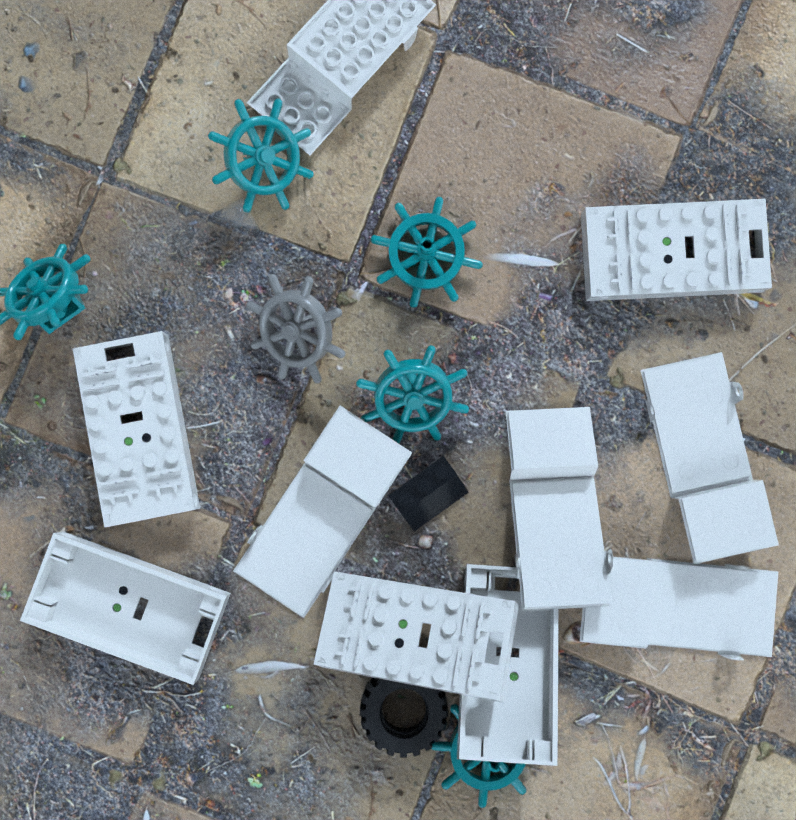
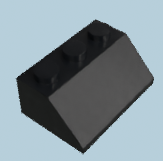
[388,456,469,532]

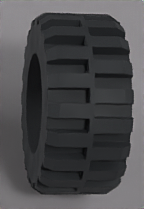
[360,677,448,758]

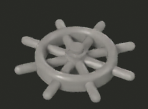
[246,274,345,384]

